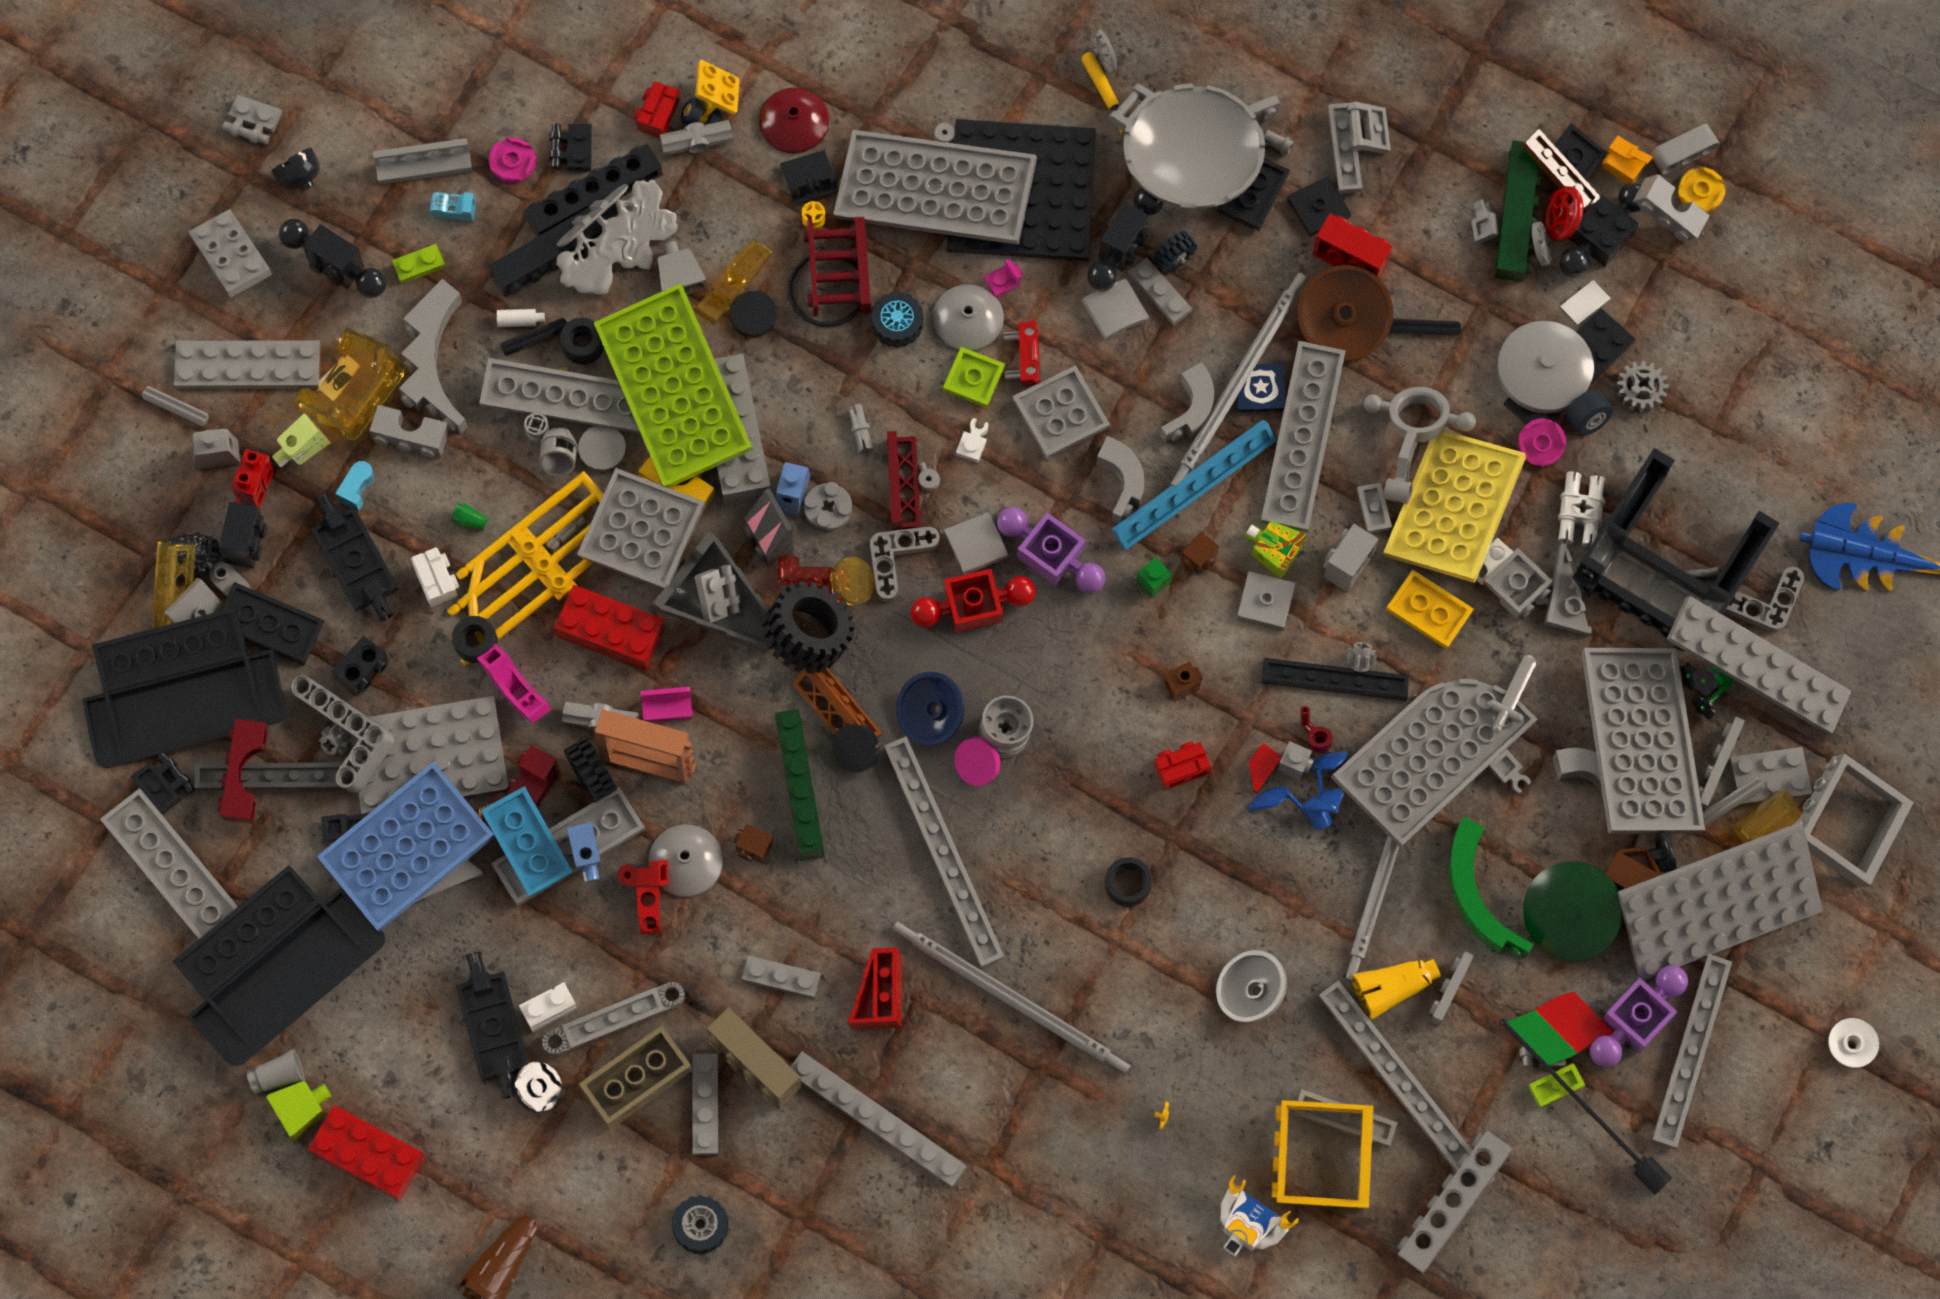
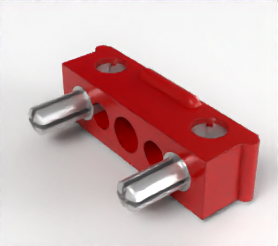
[1003,319,1041,387]

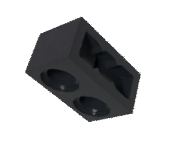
[331,635,389,696]

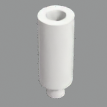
[497,309,545,327]

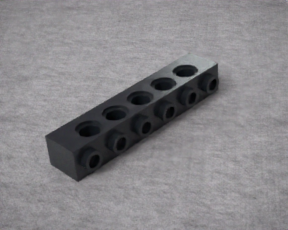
[524,143,663,237]

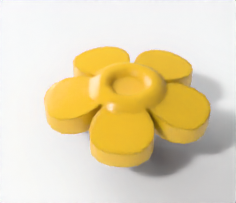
[1154,1102,1169,1130]

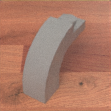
[1160,362,1214,443]
[1096,436,1144,524]
[1553,748,1604,802]

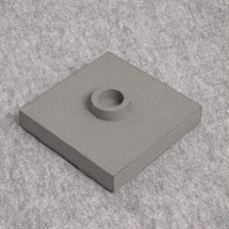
[1237,571,1296,630]
[164,578,224,623]

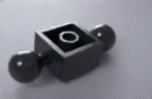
[1559,182,1641,278]
[1087,187,1164,292]
[279,219,387,298]

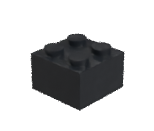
[218,502,267,568]

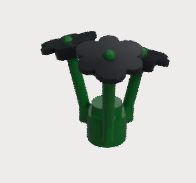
[1681,662,1735,720]

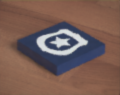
[1235,363,1286,412]

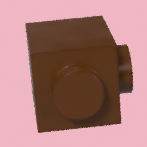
[1180,531,1219,575]
[1163,662,1203,702]
[734,824,774,864]

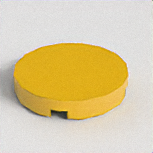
[1678,167,1725,213]

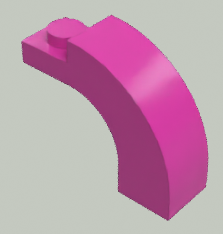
[477,643,551,724]

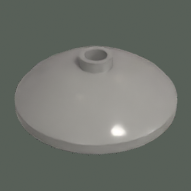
[933,284,1004,352]
[648,824,723,898]
[1216,950,1287,1023]

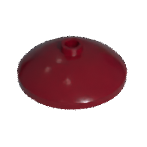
[759,88,829,153]

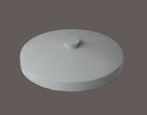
[1497,321,1594,413]

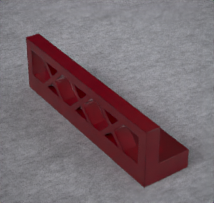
[887,431,921,530]

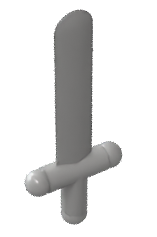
[1487,655,1536,733]

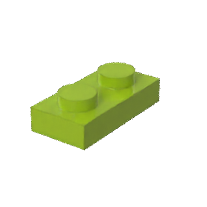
[392,244,446,284]
[1528,1063,1585,1108]

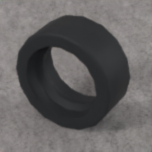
[1105,857,1152,907]

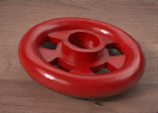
[1543,186,1584,242]

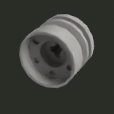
[978,695,1033,758]

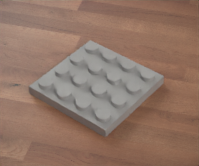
[577,468,706,589]

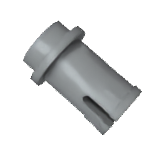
[1264,130,1294,155]

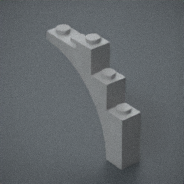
[399,279,467,434]

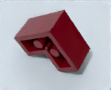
[507,745,560,809]

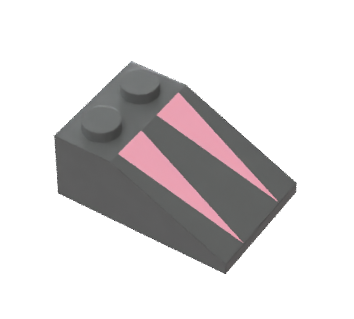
[743,489,794,566]

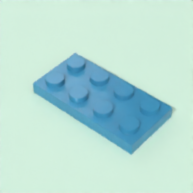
[481,786,573,898]

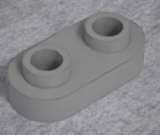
[210,563,251,597]

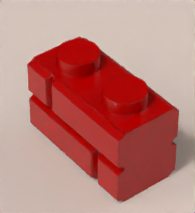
[634,81,681,138]
[1154,741,1211,791]

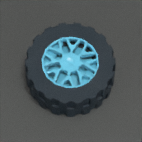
[871,292,923,347]

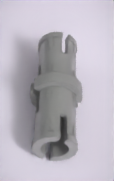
[848,404,874,454]

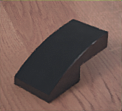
[321,813,369,842]

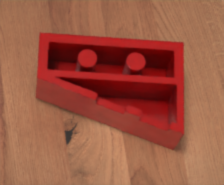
[847,947,902,1030]

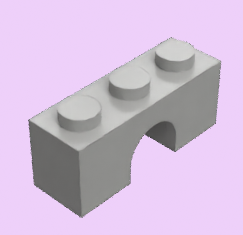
[1633,174,1710,242]
[369,405,450,458]

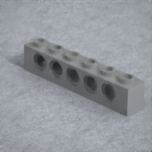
[1397,1130,1512,1274]

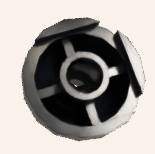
[271,148,320,192]

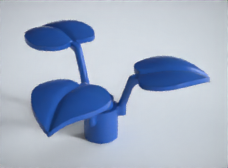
[1248,751,1348,830]

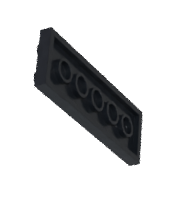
[1503,308,1636,425]

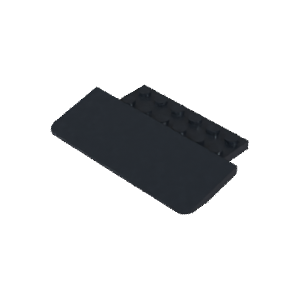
[82,607,287,767]
[172,865,385,1066]

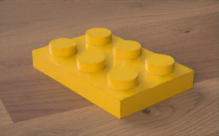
[1386,570,1474,650]

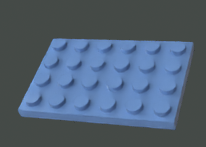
[317,761,495,931]

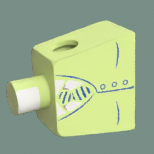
[272,413,331,467]

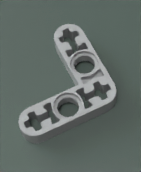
[870,527,940,602]
[1719,567,1804,633]

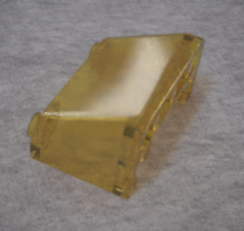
[291,327,404,441]

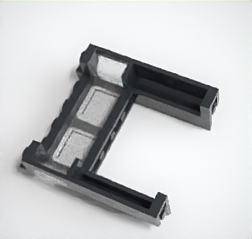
[1572,448,1780,652]

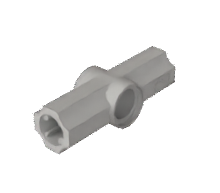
[660,120,733,156]
[562,702,639,732]

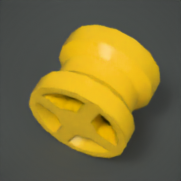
[802,201,826,230]

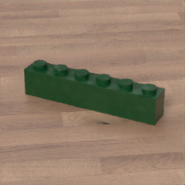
[1494,140,1541,282]
[775,709,825,861]

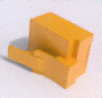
[1600,136,1653,184]

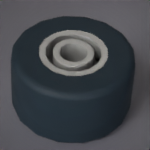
[1565,390,1613,436]

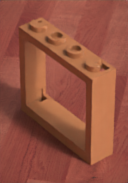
[595,709,696,784]

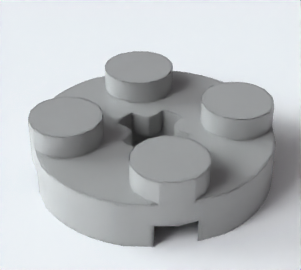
[804,482,852,532]

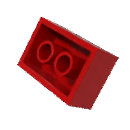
[1312,214,1393,279]

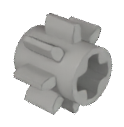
[1346,642,1377,672]
[319,724,351,757]

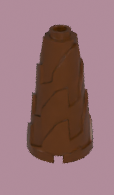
[455,1215,537,1299]

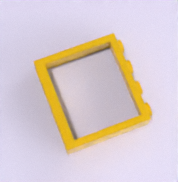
[1272,1100,1373,1209]

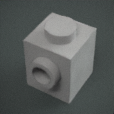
[1277,741,1314,781]

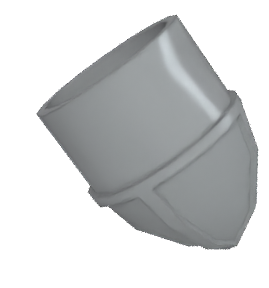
[539,427,578,476]

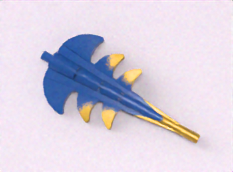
[1799,503,1940,592]

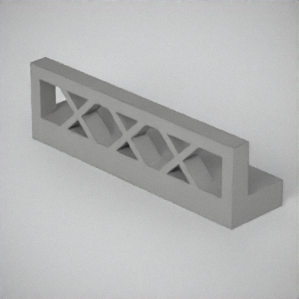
[373,138,472,185]

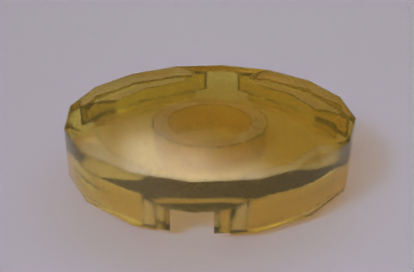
[831,557,875,606]

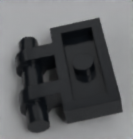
[549,123,592,171]
[131,752,195,815]

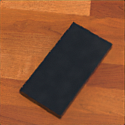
[221,582,325,665]

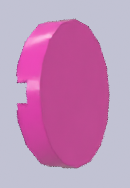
[488,137,536,184]
[1518,418,1566,466]
[954,737,1001,787]

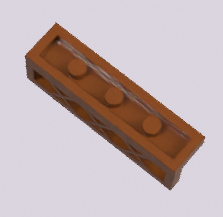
[792,667,882,739]

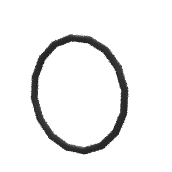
[787,256,861,326]

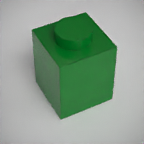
[1136,557,1172,598]

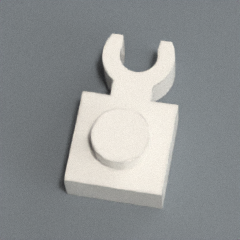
[956,418,988,463]

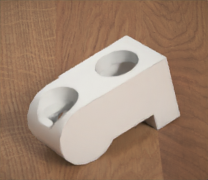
[1476,537,1513,585]

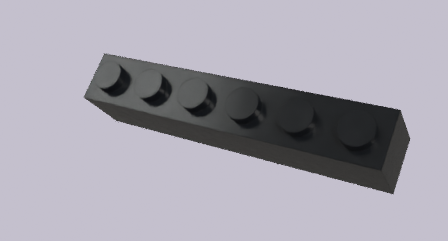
[488,198,618,297]

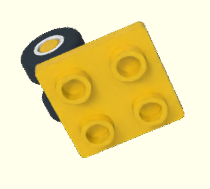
[681,60,739,125]

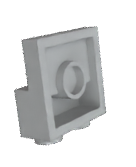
[1483,548,1553,619]

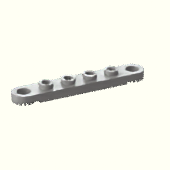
[542,982,685,1056]

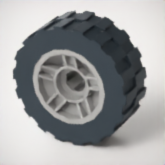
[672,1195,729,1254]

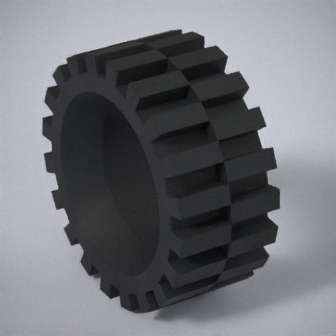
[762,581,855,674]

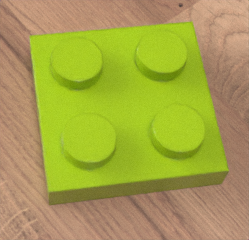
[943,347,1005,408]

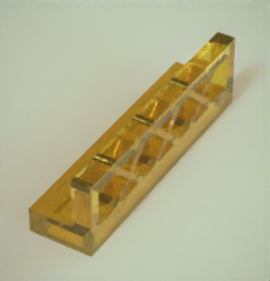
[151,541,196,629]

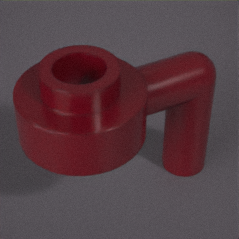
[1300,706,1333,753]

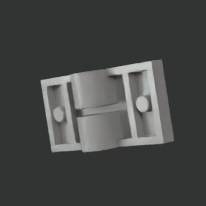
[188,209,272,298]

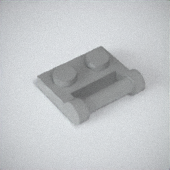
[1347,102,1391,154]

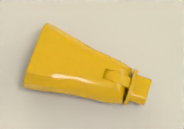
[1351,959,1441,1020]

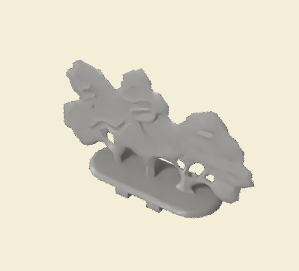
[557,180,678,295]

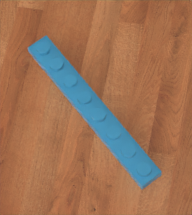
[1112,420,1276,550]

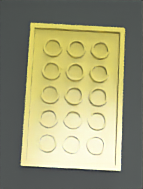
[1383,430,1526,583]

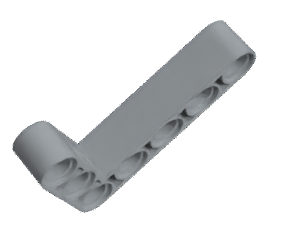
[291,675,394,793]

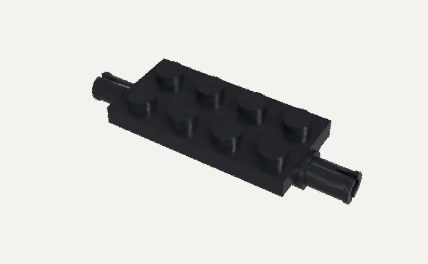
[311,492,399,622]
[455,951,529,1099]

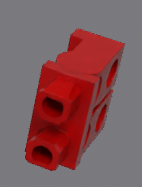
[231,449,274,510]

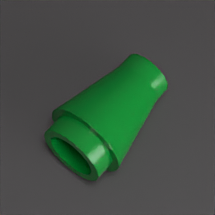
[451,503,489,531]

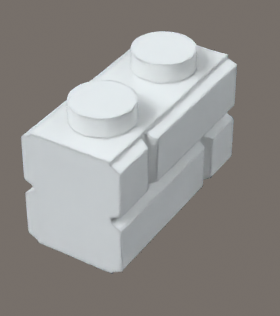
[411,547,459,607]
[519,982,577,1033]

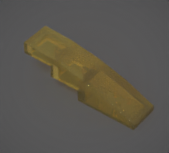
[695,238,773,325]

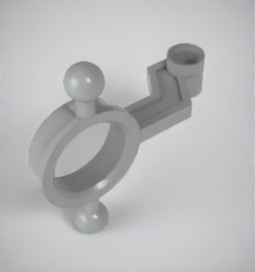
[1363,387,1476,504]

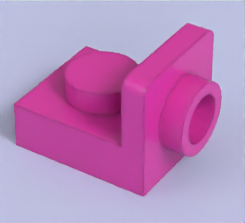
[984,259,1022,298]

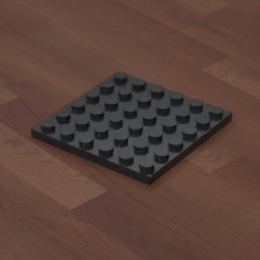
[946,119,1096,261]

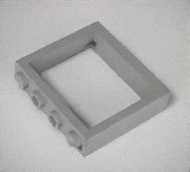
[1793,754,1914,887]

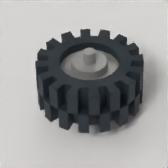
[1152,230,1198,273]

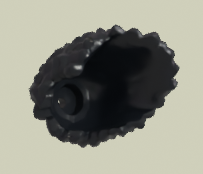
[154,532,222,583]

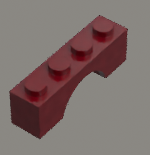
[217,719,269,824]

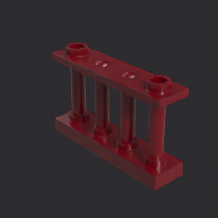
[803,217,871,316]

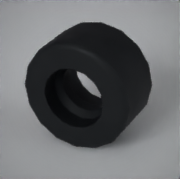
[560,317,604,365]
[452,616,498,663]

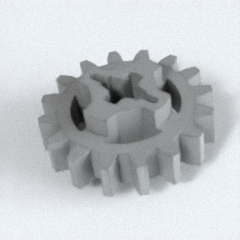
[1616,360,1669,413]

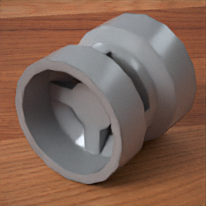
[524,412,550,444]

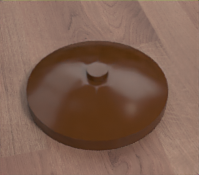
[1297,265,1393,361]

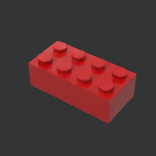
[554,585,665,671]
[308,1105,425,1202]

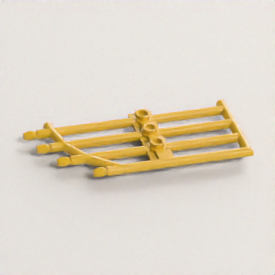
[447,471,604,666]

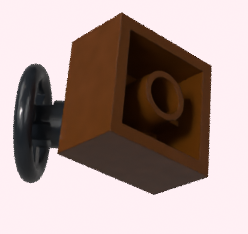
[1606,831,1677,891]

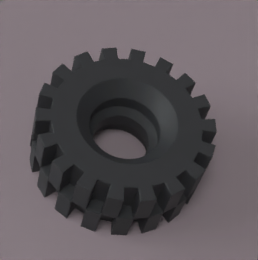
[564,737,617,803]

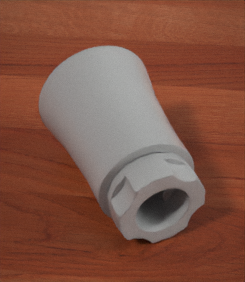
[247,1049,305,1094]

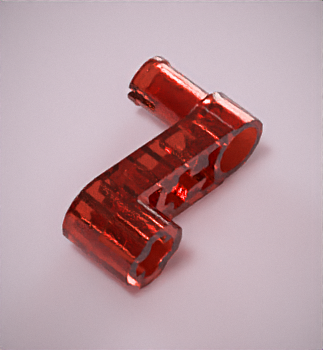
[777,555,847,603]

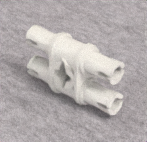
[1558,472,1605,548]

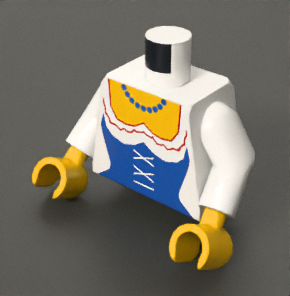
[1220,1175,1299,1256]

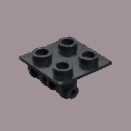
[780,150,839,205]

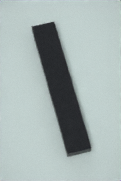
[1261,658,1410,701]

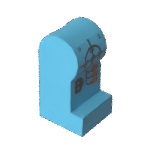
[429,192,476,222]
[335,461,374,512]

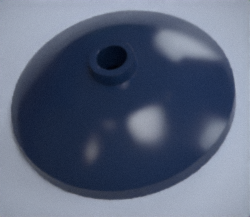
[896,672,965,746]

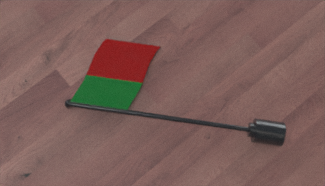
[1499,992,1672,1195]

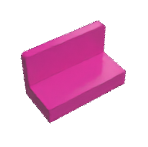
[640,687,693,722]

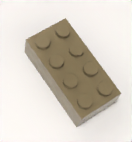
[707,1007,801,1108]
[579,1026,692,1130]

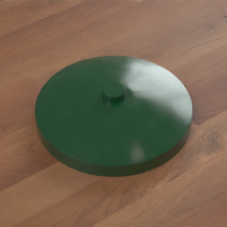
[1523,861,1623,961]

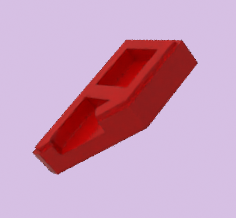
[1248,743,1283,794]

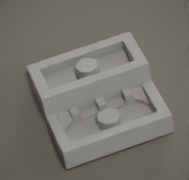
[1082,279,1149,339]
[944,512,1009,575]

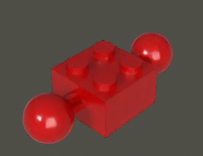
[910,569,1036,633]

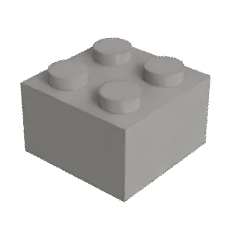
[1323,524,1378,592]

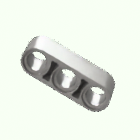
[1649,124,1720,175]

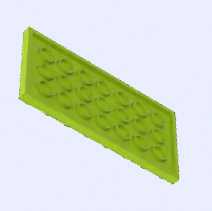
[594,283,754,488]

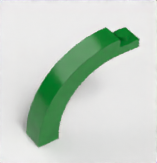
[1448,816,1534,959]

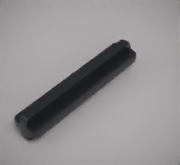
[500,318,567,356]
[1390,318,1461,335]

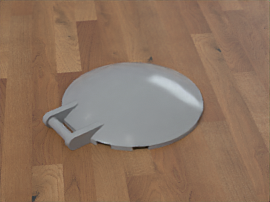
[1108,84,1265,209]

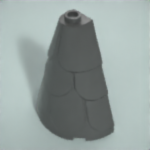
[651,531,773,651]

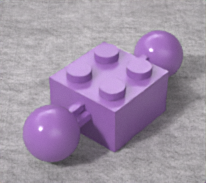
[997,507,1106,594]
[1590,965,1688,1068]

